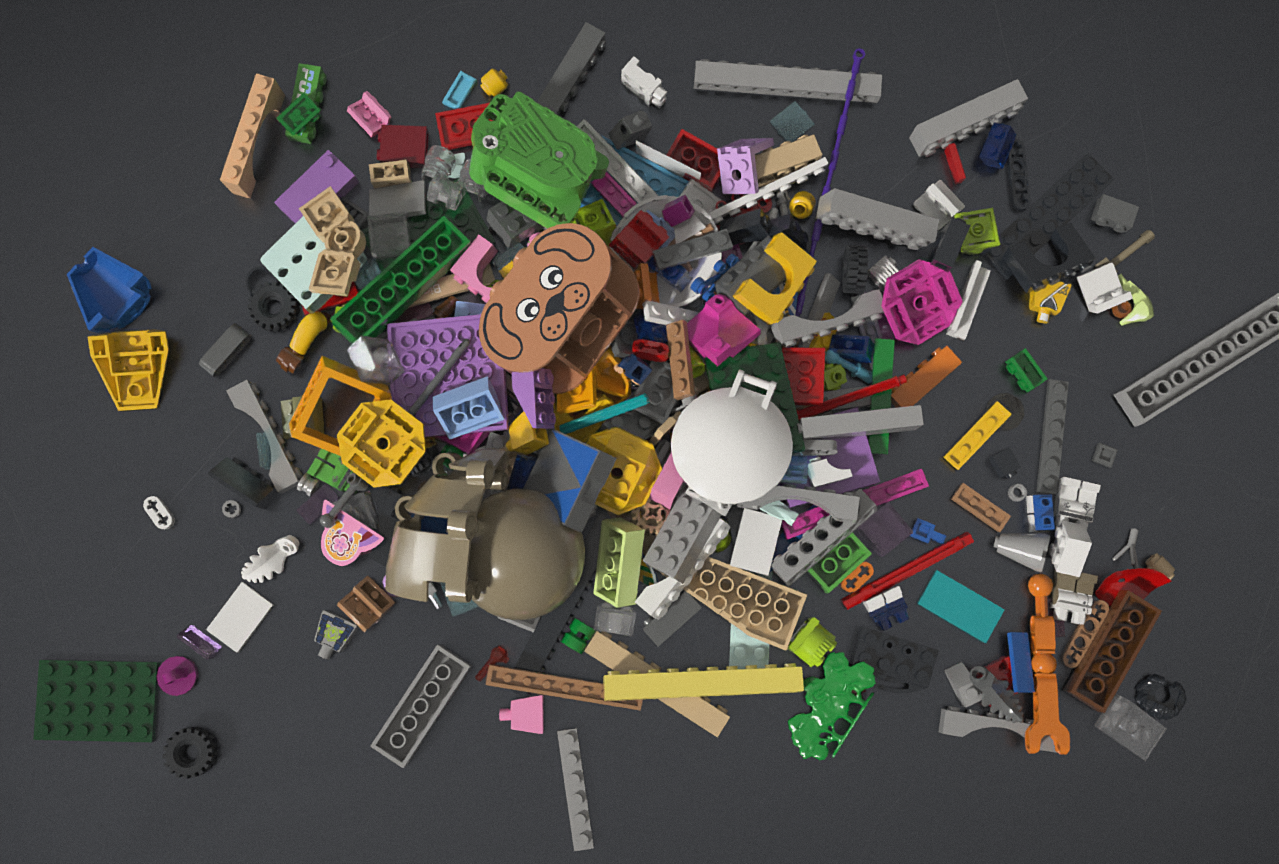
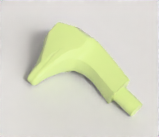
[1118,274,1154,326]

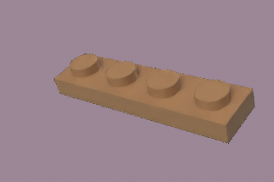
[666,319,695,400]

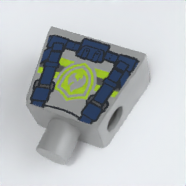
[314,610,359,660]

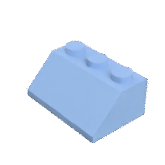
[433,376,504,440]

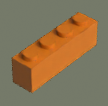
[891,346,962,408]

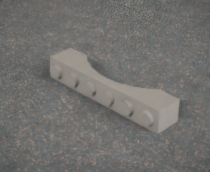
[770,289,884,348]
[226,380,303,494]
[737,484,860,524]
[938,706,1057,753]

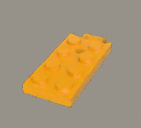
[557,366,597,415]

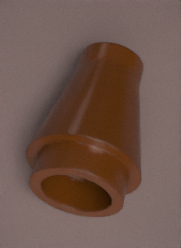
[432,295,458,319]

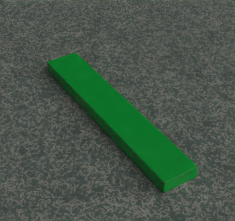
[868,338,895,455]

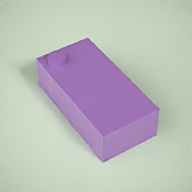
[274,150,359,224]

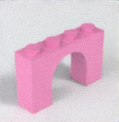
[450,235,498,303]

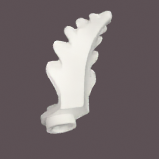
[241,535,299,583]

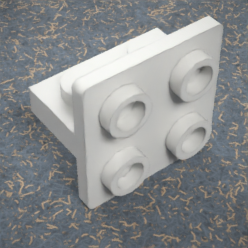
[913,180,965,231]

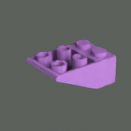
[512,368,556,429]

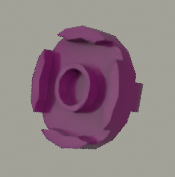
[157,656,198,696]

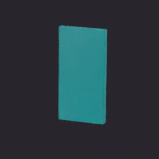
[917,570,1004,643]

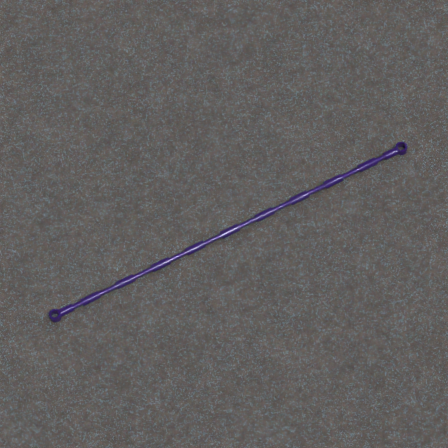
[787,48,865,348]

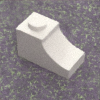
[805,457,852,488]

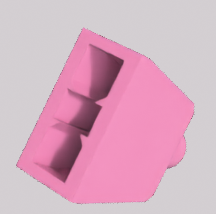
[499,694,544,734]

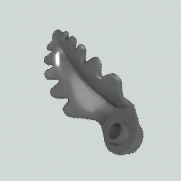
[970,666,1024,723]

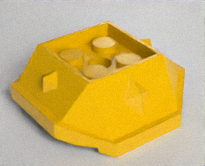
[337,399,426,487]
[586,426,662,515]

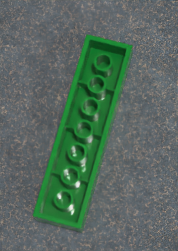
[330,216,471,352]

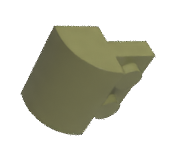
[281,396,324,439]

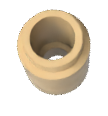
[1145,553,1175,580]

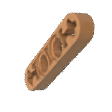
[1060,600,1109,668]

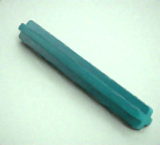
[559,393,650,434]

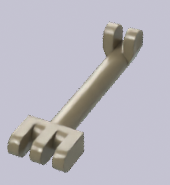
[1095,230,1155,272]

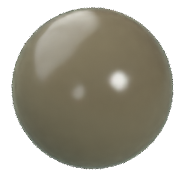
[467,488,585,620]

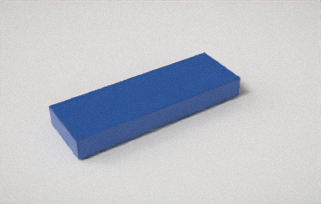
[1007,632,1035,693]

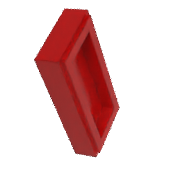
[944,143,966,185]

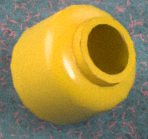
[480,68,508,96]
[789,191,816,219]

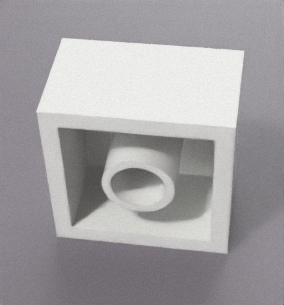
[1049,520,1092,577]

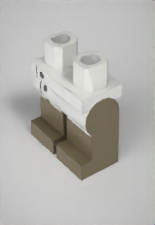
[1050,570,1098,625]

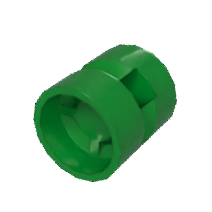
[560,618,596,654]

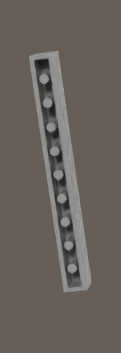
[694,59,882,103]

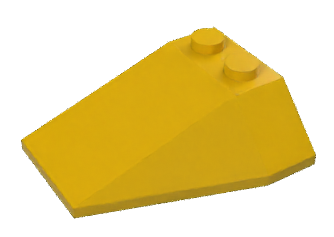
[88,329,169,411]

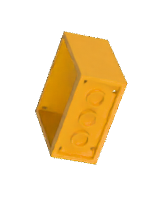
[289,356,392,456]

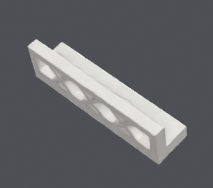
[946,260,990,341]

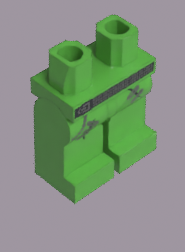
[307,449,357,494]

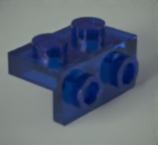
[633,309,668,349]

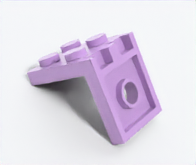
[717,138,774,194]

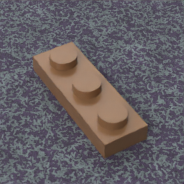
[951,483,1011,532]

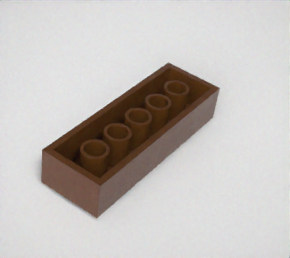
[1063,590,1162,713]

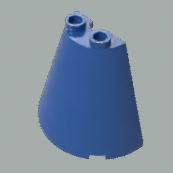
[67,247,151,333]

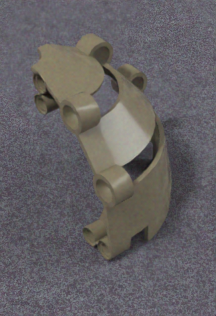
[385,448,509,603]

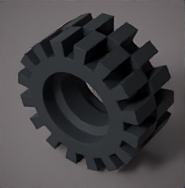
[411,446,440,477]

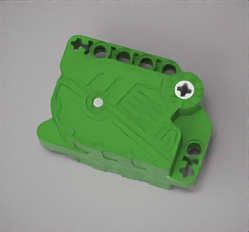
[469,92,609,229]

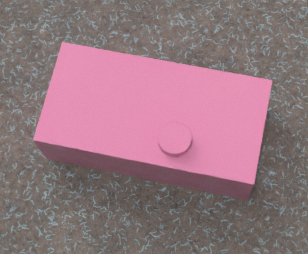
[649,452,687,510]

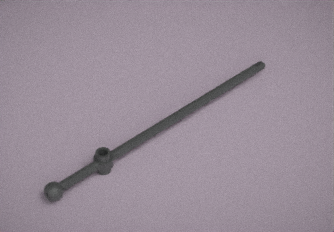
[320,338,470,528]

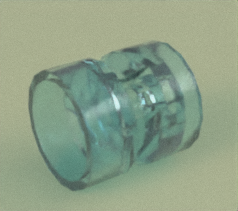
[356,257,382,290]

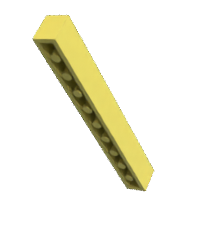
[603,663,804,701]

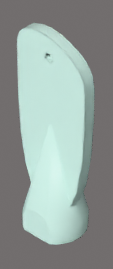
[760,501,799,526]

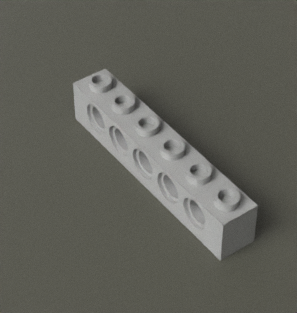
[771,489,877,587]

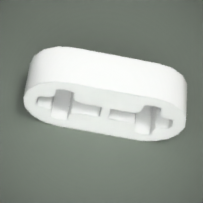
[143,496,175,529]

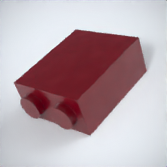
[377,125,429,169]

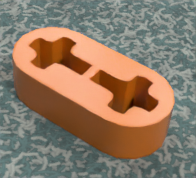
[841,562,874,592]

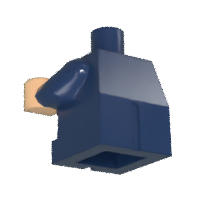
[614,353,652,385]

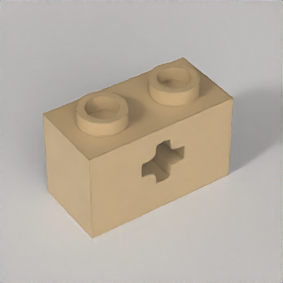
[369,160,412,189]

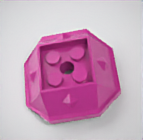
[881,259,963,345]

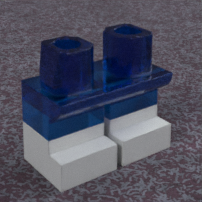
[863,586,909,631]

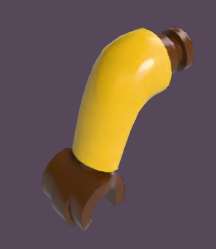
[276,312,331,373]

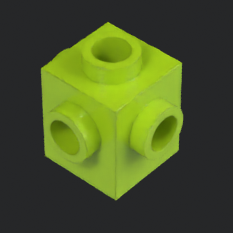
[824,363,847,391]

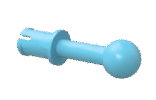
[825,349,872,384]

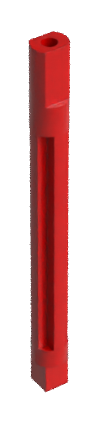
[841,532,974,610]

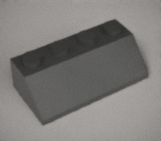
[714,236,786,315]

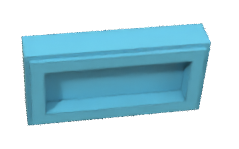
[442,71,477,110]

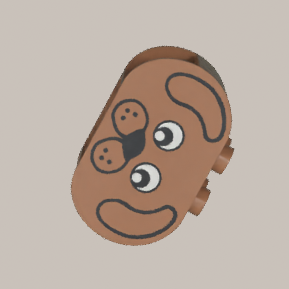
[479,223,639,394]

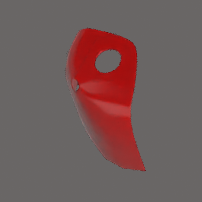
[1096,568,1172,606]

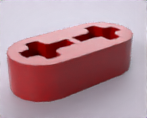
[632,339,669,362]

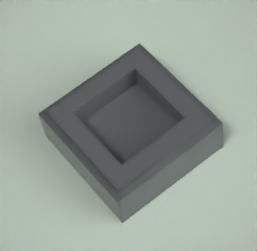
[1092,443,1118,468]

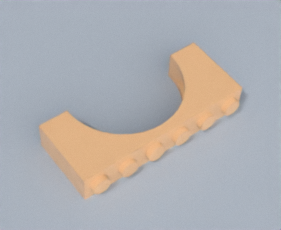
[220,74,285,198]

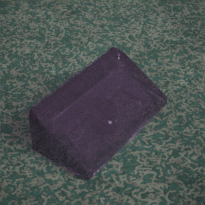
[177,625,221,659]

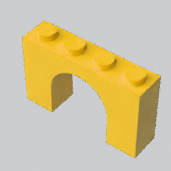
[733,232,817,325]

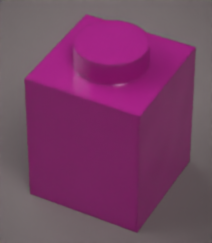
[662,195,695,227]

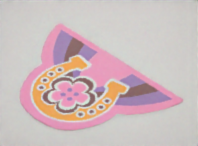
[321,500,384,566]

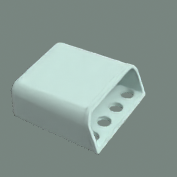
[260,216,367,314]

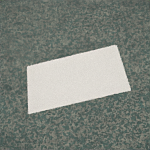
[636,141,701,180]

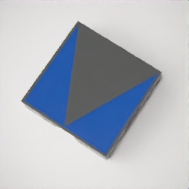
[523,428,617,533]

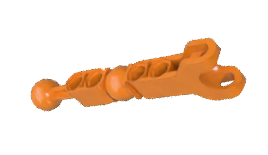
[1025,573,1070,755]

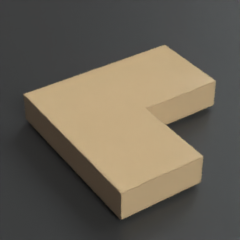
[649,411,681,447]

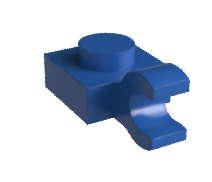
[910,518,946,544]

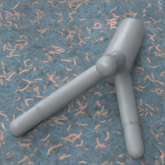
[1112,529,1139,569]

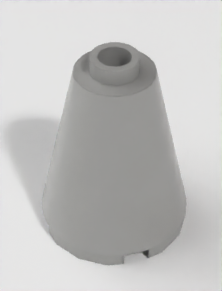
[994,533,1050,572]

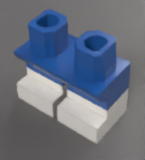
[1026,494,1055,532]

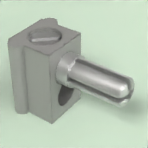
[428,581,442,609]

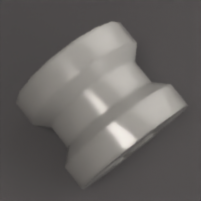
[297,473,321,497]

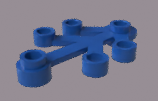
[690,254,741,302]

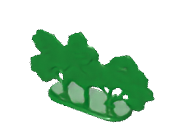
[788,652,876,760]

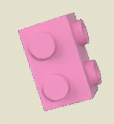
[347,91,391,137]

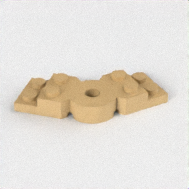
[299,186,366,296]

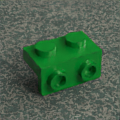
[276,92,321,136]
[1005,348,1047,393]

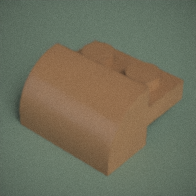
[337,575,395,632]

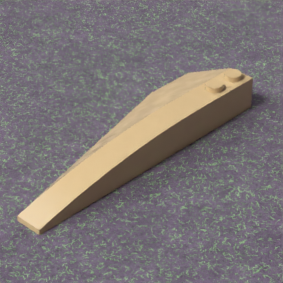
[642,532,807,650]

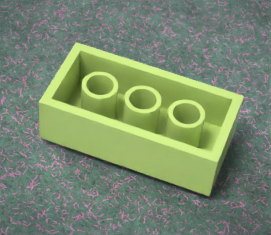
[594,517,645,608]

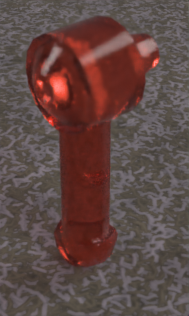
[475,645,509,682]

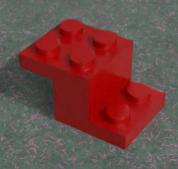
[609,210,669,270]

